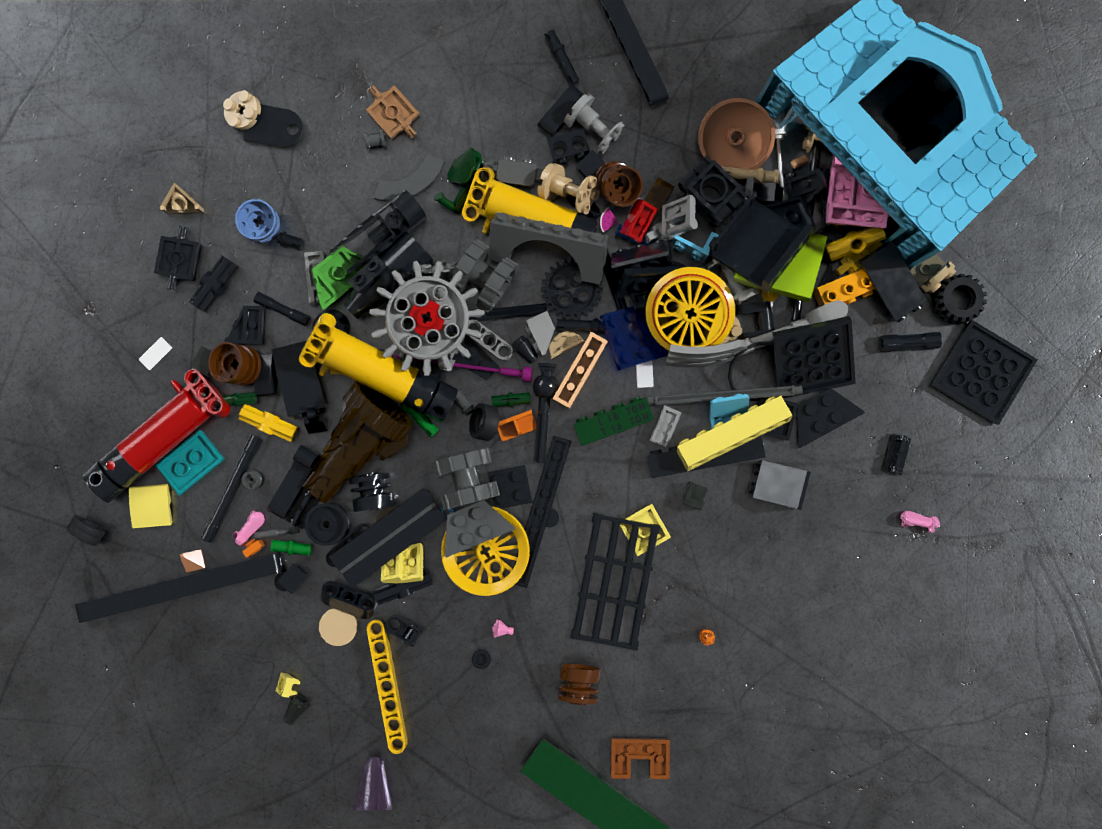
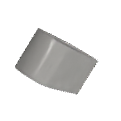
[468,320,513,362]

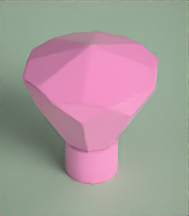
[492,619,514,638]

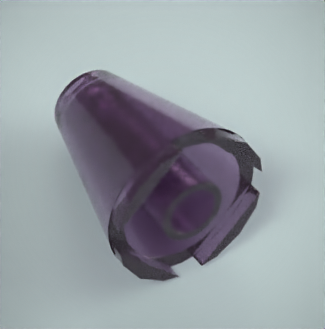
[353,758,392,811]

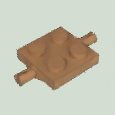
[366,85,420,140]

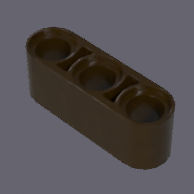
[644,177,674,234]

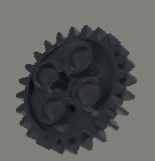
[541,258,603,320]

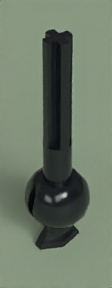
[532,363,559,463]

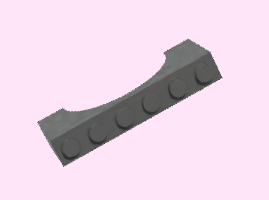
[489,212,608,285]

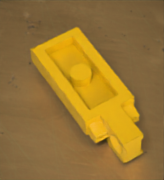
[834,241,882,277]

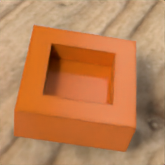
[242,539,266,558]

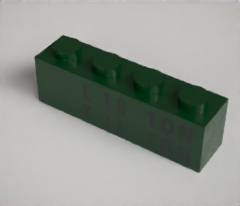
[574,396,654,447]

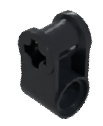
[385,615,424,647]

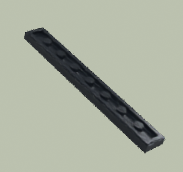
[513,435,572,588]

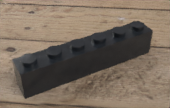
[646,435,766,478]

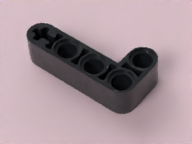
[267,445,321,520]

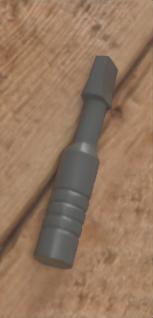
[254,527,299,539]

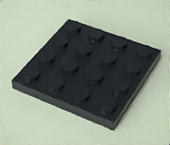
[772,316,856,399]
[931,320,1038,425]

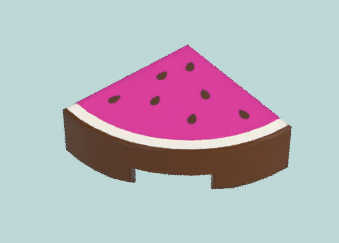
[600,207,619,234]

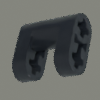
[735,301,775,340]

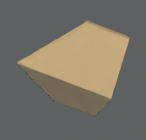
[160,183,204,214]

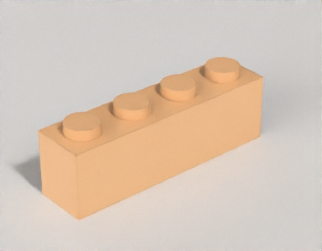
[553,332,608,410]

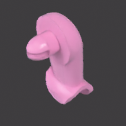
[233,511,265,546]
[900,511,940,533]

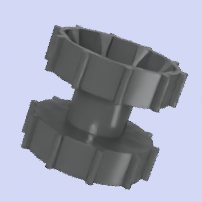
[449,239,519,313]
[431,448,500,510]

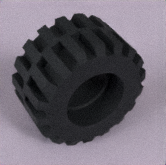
[932,274,987,324]

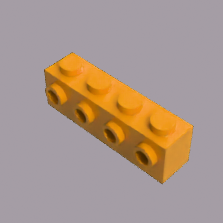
[813,269,875,307]

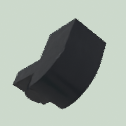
[744,177,784,205]

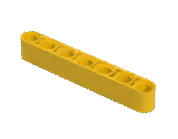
[367,619,407,754]

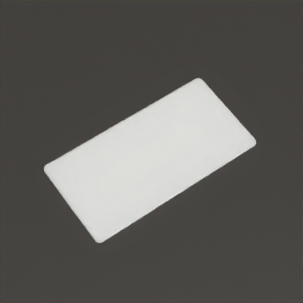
[139,337,172,370]
[636,355,654,388]

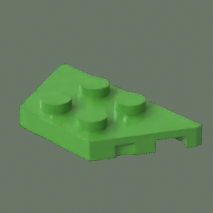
[311,247,368,311]

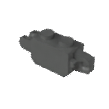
[483,157,544,190]

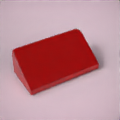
[620,199,658,243]

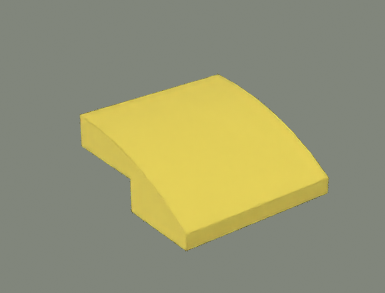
[129,484,173,528]
[381,543,423,583]

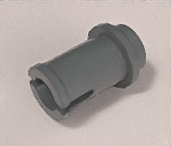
[454,391,474,416]

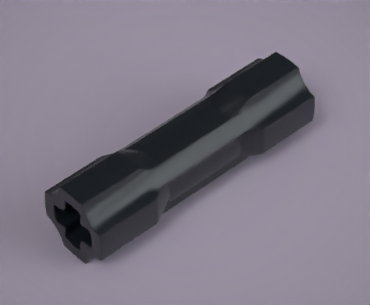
[880,332,942,352]

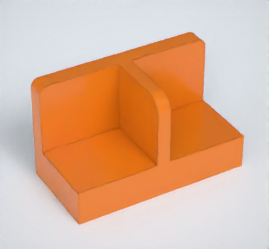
[498,410,537,442]

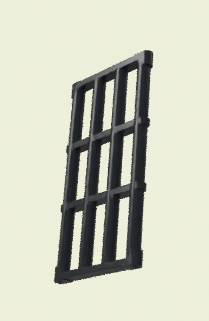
[570,513,661,651]

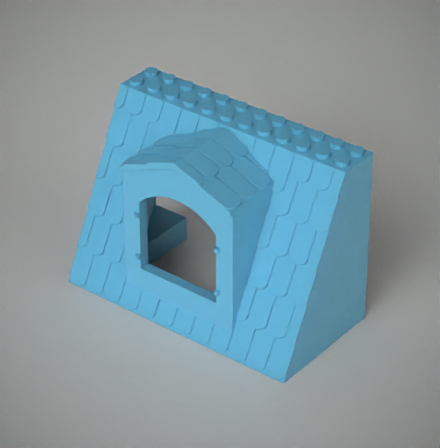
[756,0,1037,270]

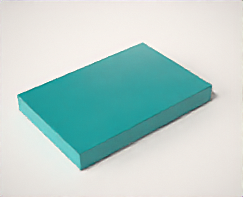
[155,430,225,496]

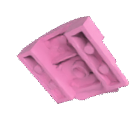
[826,155,890,229]

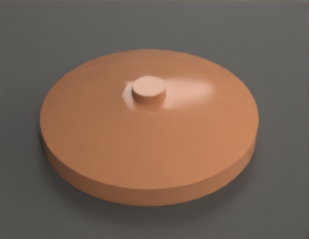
[698,98,775,173]

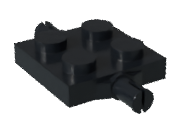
[154,225,200,291]

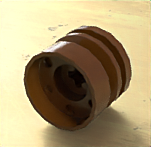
[595,161,643,207]
[208,342,261,386]
[558,664,601,705]

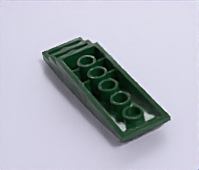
[520,738,669,829]

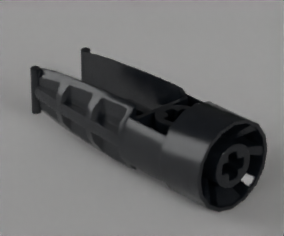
[330,190,426,276]

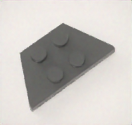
[445,500,516,558]

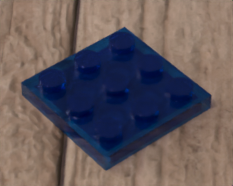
[600,306,669,371]

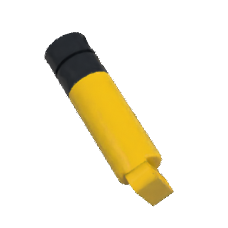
[299,313,458,423]

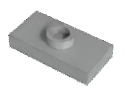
[649,405,682,448]

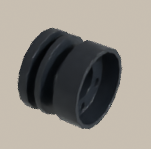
[349,472,394,512]

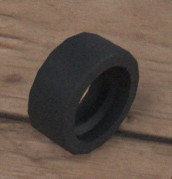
[469,403,499,441]

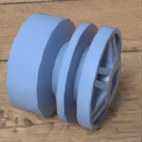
[235,199,280,243]

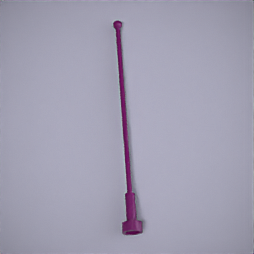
[392,355,532,382]

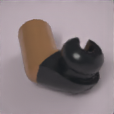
[784,155,808,180]

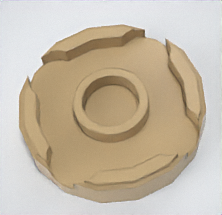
[319,608,358,646]

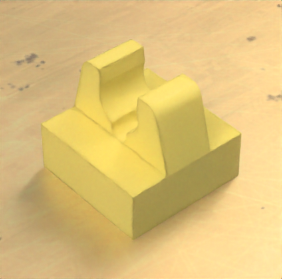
[275,672,300,698]

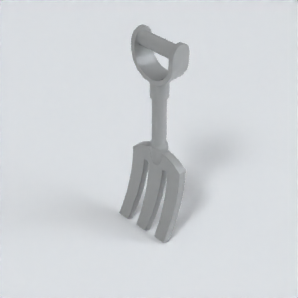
[666,300,848,367]

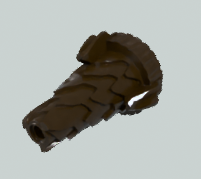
[303,381,413,503]

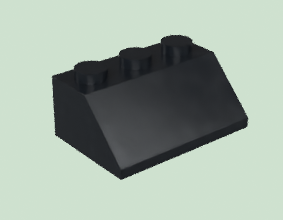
[611,240,674,281]

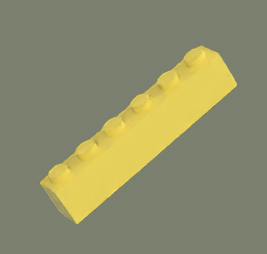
[677,396,792,472]

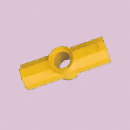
[825,227,886,261]
[238,404,298,442]

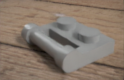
[662,195,698,240]

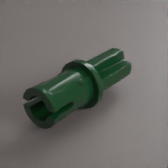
[219,392,257,407]

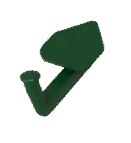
[434,147,483,214]

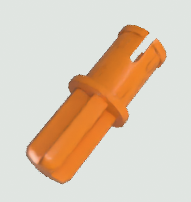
[699,629,715,645]

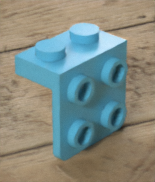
[671,232,719,262]
[709,394,749,429]

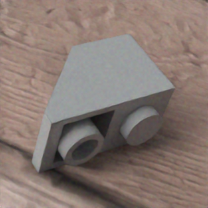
[525,311,555,357]

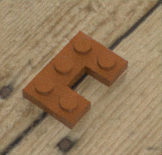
[611,738,670,779]

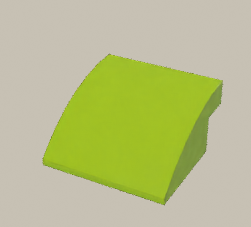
[733,233,827,303]

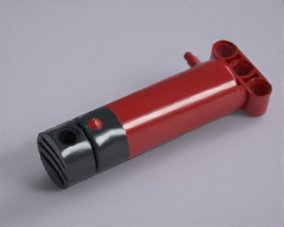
[82,369,230,503]

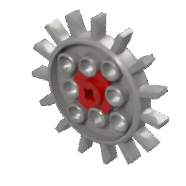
[369,261,485,376]

